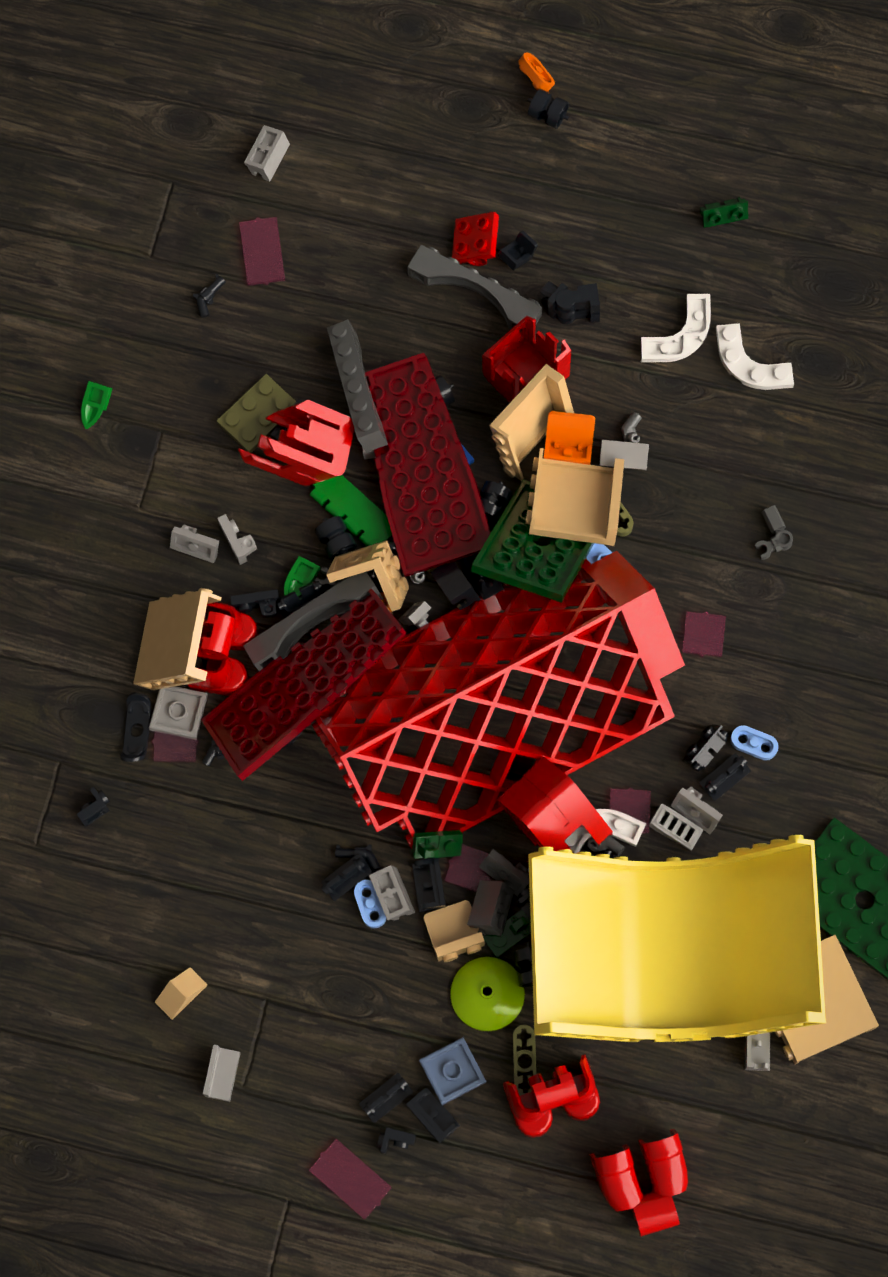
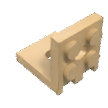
[326,540,409,611]

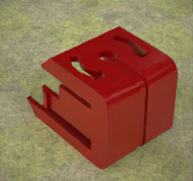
[482,316,571,403]
[238,400,354,486]
[497,757,613,854]

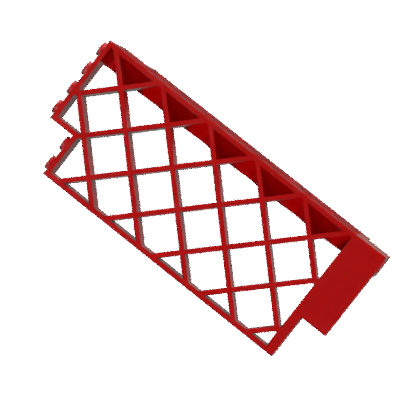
[312,551,685,849]

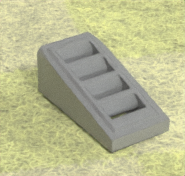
[649,803,703,851]

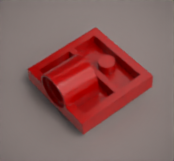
[452,212,499,266]

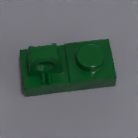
[412,830,463,859]
[483,910,531,958]

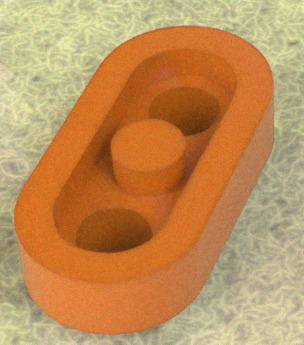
[518,52,555,92]

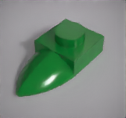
[81,381,113,429]
[284,556,320,597]

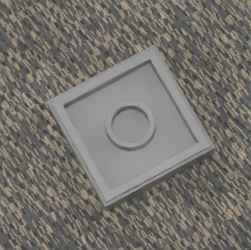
[149,686,208,740]

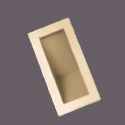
[155,967,208,1020]

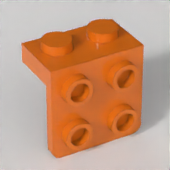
[544,411,595,465]

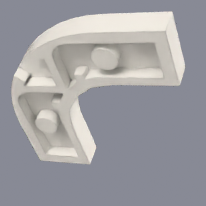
[641,294,711,362]
[716,323,794,390]
[565,809,646,854]

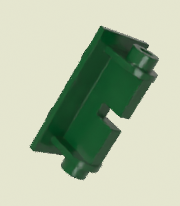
[700,197,748,228]

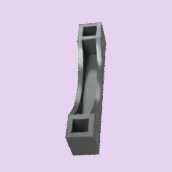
[407,245,542,332]
[327,320,388,453]
[243,572,384,671]

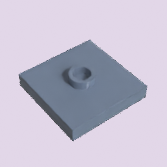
[419,1037,486,1105]

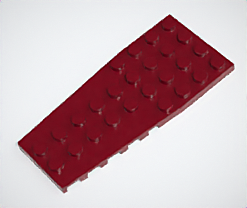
[365,353,491,577]
[201,589,406,781]

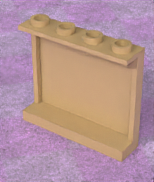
[490,364,574,481]
[525,448,624,546]
[133,588,222,690]
[775,935,879,1064]

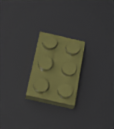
[217,374,296,453]

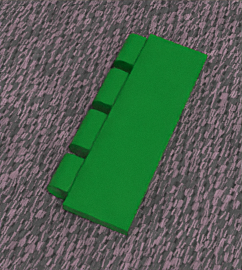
[310,475,392,547]

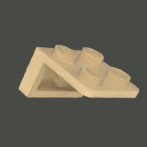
[424,900,485,962]

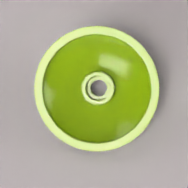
[451,957,525,1031]

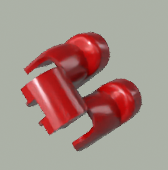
[188,602,258,696]
[503,1054,600,1138]
[590,1129,688,1237]

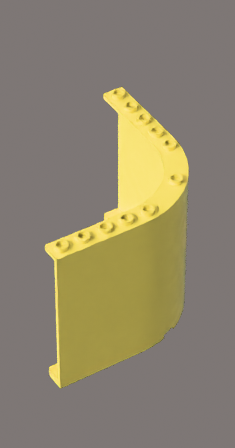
[528,835,826,1042]

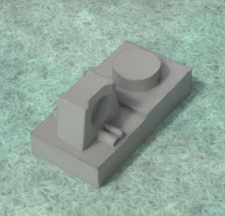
[217,514,257,565]
[170,524,219,563]
[398,601,431,629]
[671,787,723,834]

